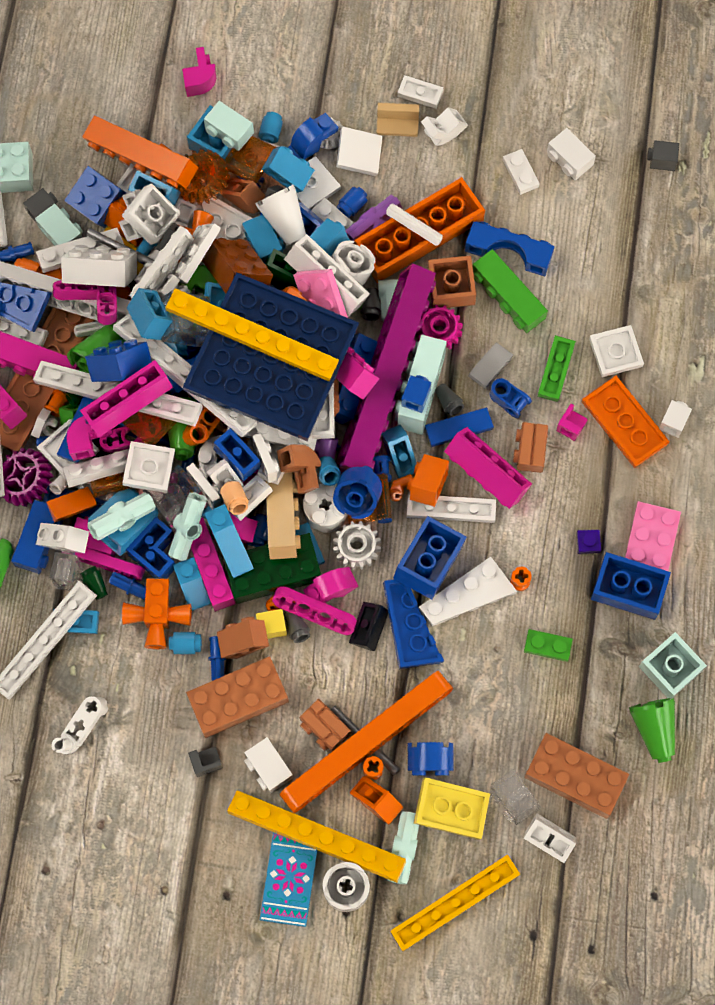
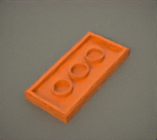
[581,375,670,468]

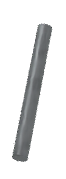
[86,228,155,265]
[331,706,400,775]

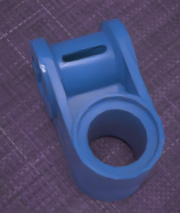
[490,378,532,418]

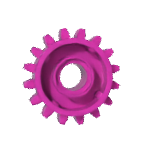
[416,305,463,350]

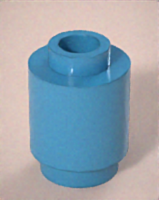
[258,112,283,144]
[316,456,341,486]
[169,632,202,655]

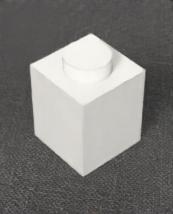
[659,400,692,438]

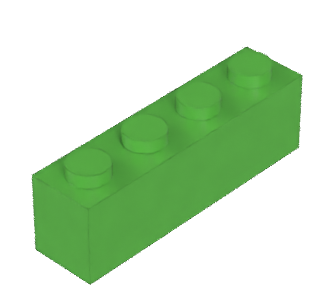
[472,249,548,334]

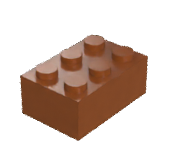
[202,238,273,293]

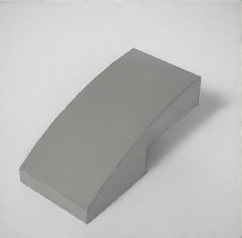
[468,342,513,389]

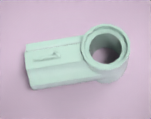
[378,279,398,321]

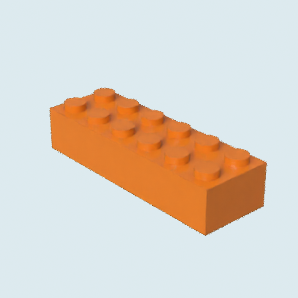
[354,177,485,283]

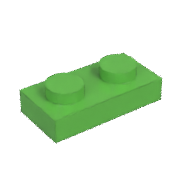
[524,629,573,662]

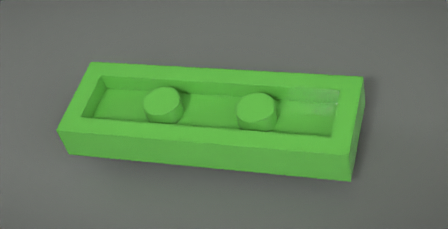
[537,335,576,402]

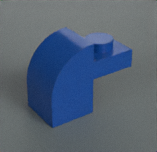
[291,113,339,160]

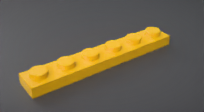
[390,854,520,952]

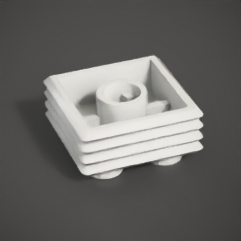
[122,184,180,245]

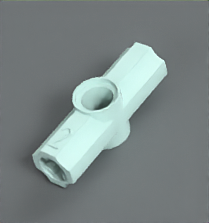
[88,492,156,541]
[168,492,207,561]
[388,811,419,885]

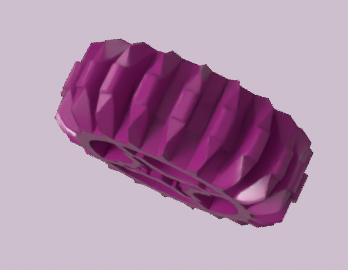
[2,448,54,507]

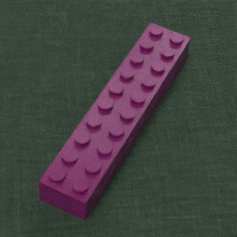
[335,263,436,474]

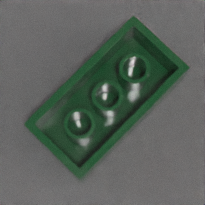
[223,533,321,604]

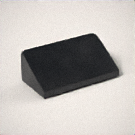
[349,602,388,651]

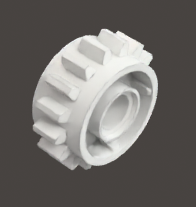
[333,521,381,570]

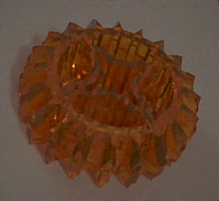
[177,148,229,206]

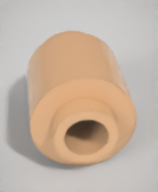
[220,481,248,515]

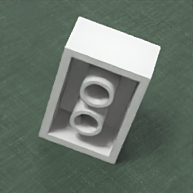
[61,245,137,287]

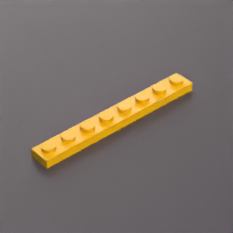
[166,288,339,382]
[227,790,406,883]

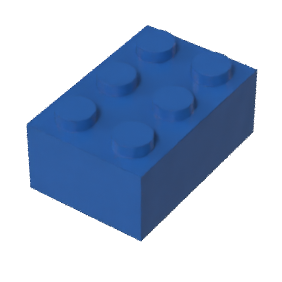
[393,516,467,600]
[591,552,671,620]

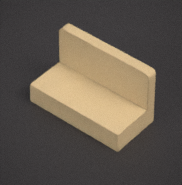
[377,103,419,137]

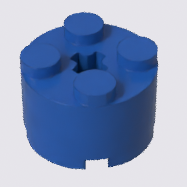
[333,466,382,519]
[407,742,454,776]

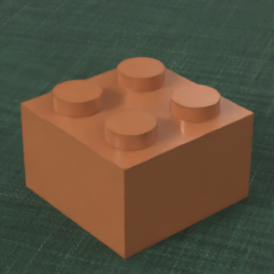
[428,256,476,308]

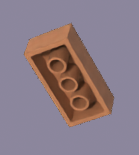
[186,656,289,738]
[524,733,629,819]

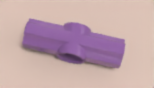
[345,194,402,241]

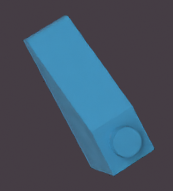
[204,504,254,578]

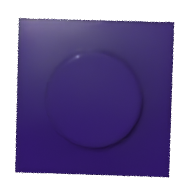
[577,530,601,554]

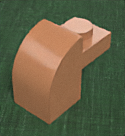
[277,444,321,494]

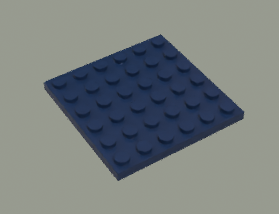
[183,272,359,441]

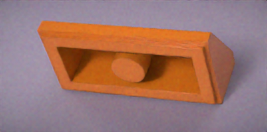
[46,487,97,523]

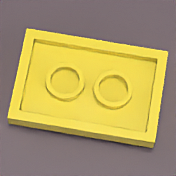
[414,777,490,840]

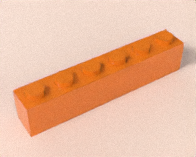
[82,115,199,189]

